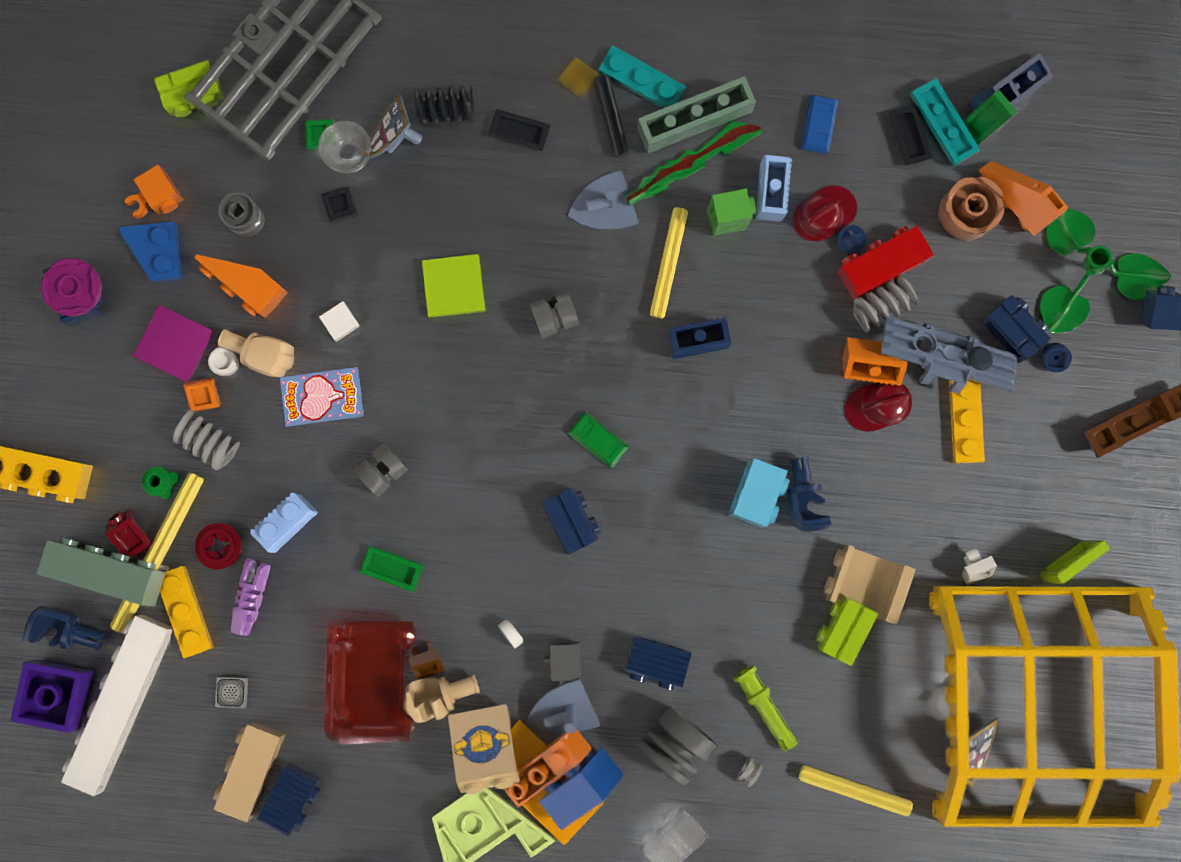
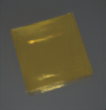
[559,57,598,98]

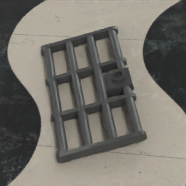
[183,0,382,162]

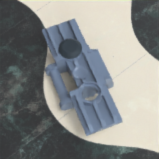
[881,316,1017,394]

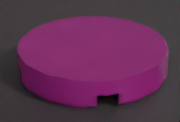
[40,258,102,317]

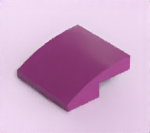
[133,305,214,382]

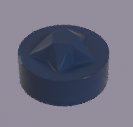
[836,225,867,255]
[1040,342,1072,373]

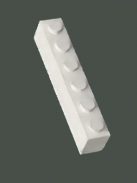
[61,615,174,796]

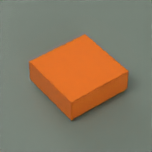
[183,377,221,412]

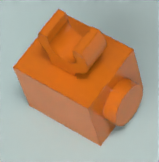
[124,165,183,219]

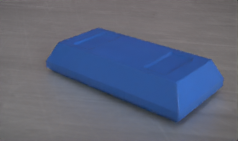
[801,94,839,154]

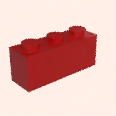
[837,225,934,301]

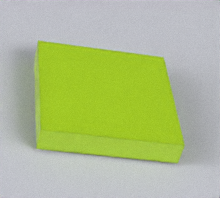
[422,254,486,318]
[1038,540,1111,584]

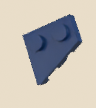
[119,221,182,283]

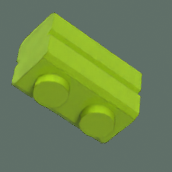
[154,59,225,117]
[816,595,878,666]

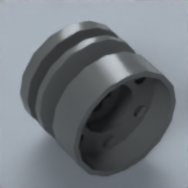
[638,705,718,786]

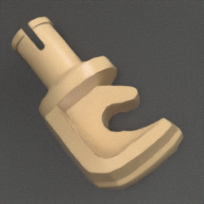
[218,329,295,378]
[404,674,480,723]

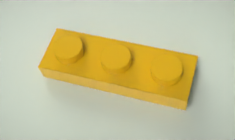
[949,379,985,464]
[160,566,214,659]

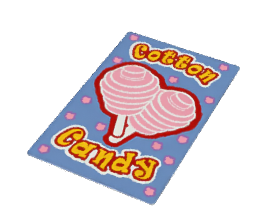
[280,367,364,427]

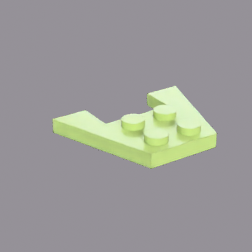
[432,788,556,862]

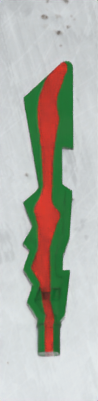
[625,120,763,206]

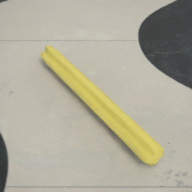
[110,473,204,633]

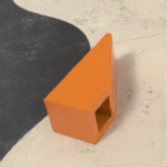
[979,161,1069,236]
[194,254,288,318]
[504,729,592,808]

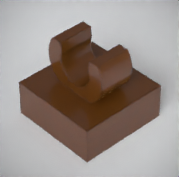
[408,642,446,680]

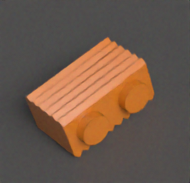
[842,337,908,386]

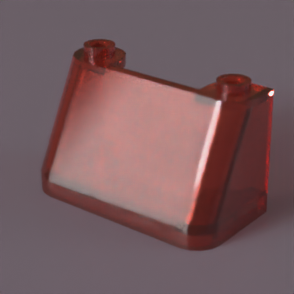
[323,619,416,744]

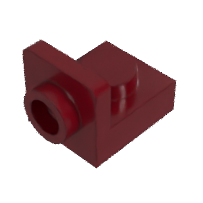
[105,509,152,558]

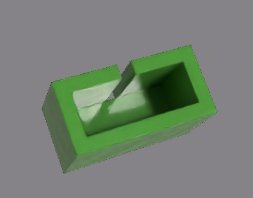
[707,188,756,236]

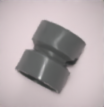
[218,192,265,237]
[529,290,580,339]
[353,442,409,497]

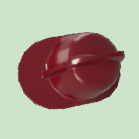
[793,185,857,241]
[844,382,913,432]

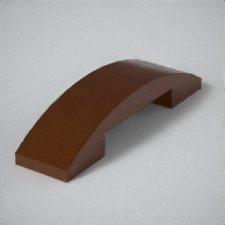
[1084,384,1181,458]

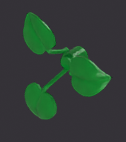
[1040,208,1172,334]

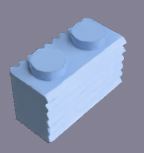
[755,155,792,222]
[251,493,318,553]

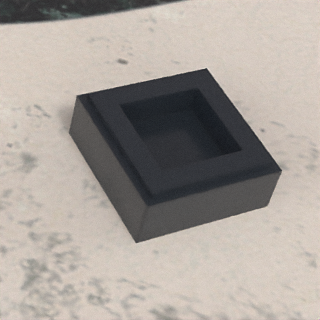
[321,186,358,223]

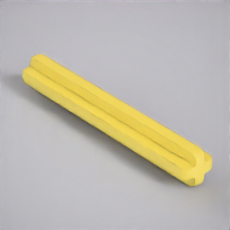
[650,207,688,319]
[799,765,913,817]

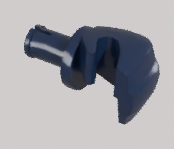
[787,457,832,532]
[23,606,105,651]

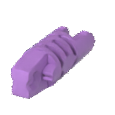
[230,558,271,636]

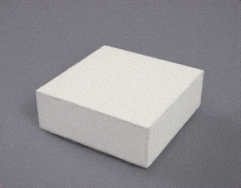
[319,301,360,342]

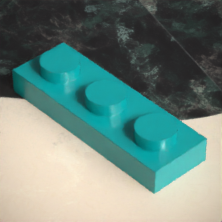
[598,45,686,109]
[910,78,980,167]

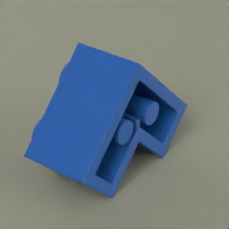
[539,747,624,830]

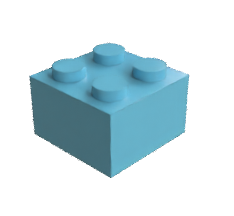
[728,458,789,528]

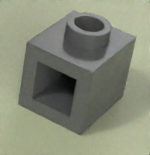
[545,643,581,686]

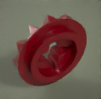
[194,523,242,570]

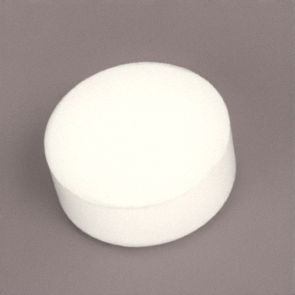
[208,347,239,376]
[497,619,523,649]

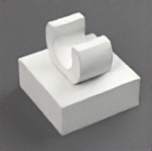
[962,548,997,586]

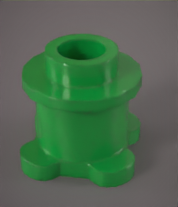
[141,466,179,499]

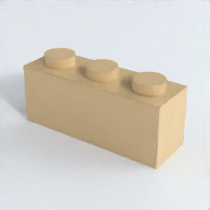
[213,721,286,822]

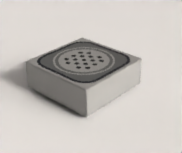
[215,676,248,708]

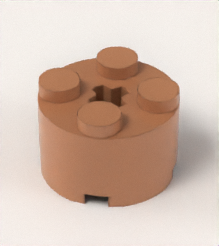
[938,176,1005,241]

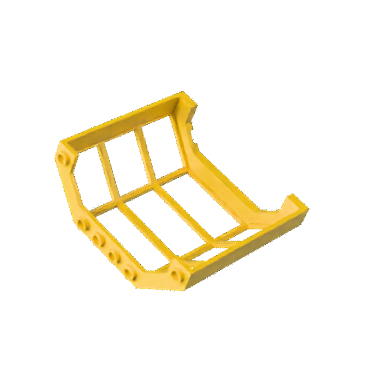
[929,586,1181,827]

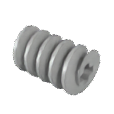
[853,276,918,333]
[173,409,240,471]

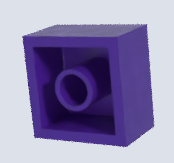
[10,659,94,733]

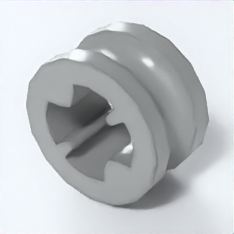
[736,757,763,787]

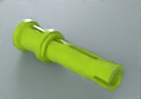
[732,665,799,752]

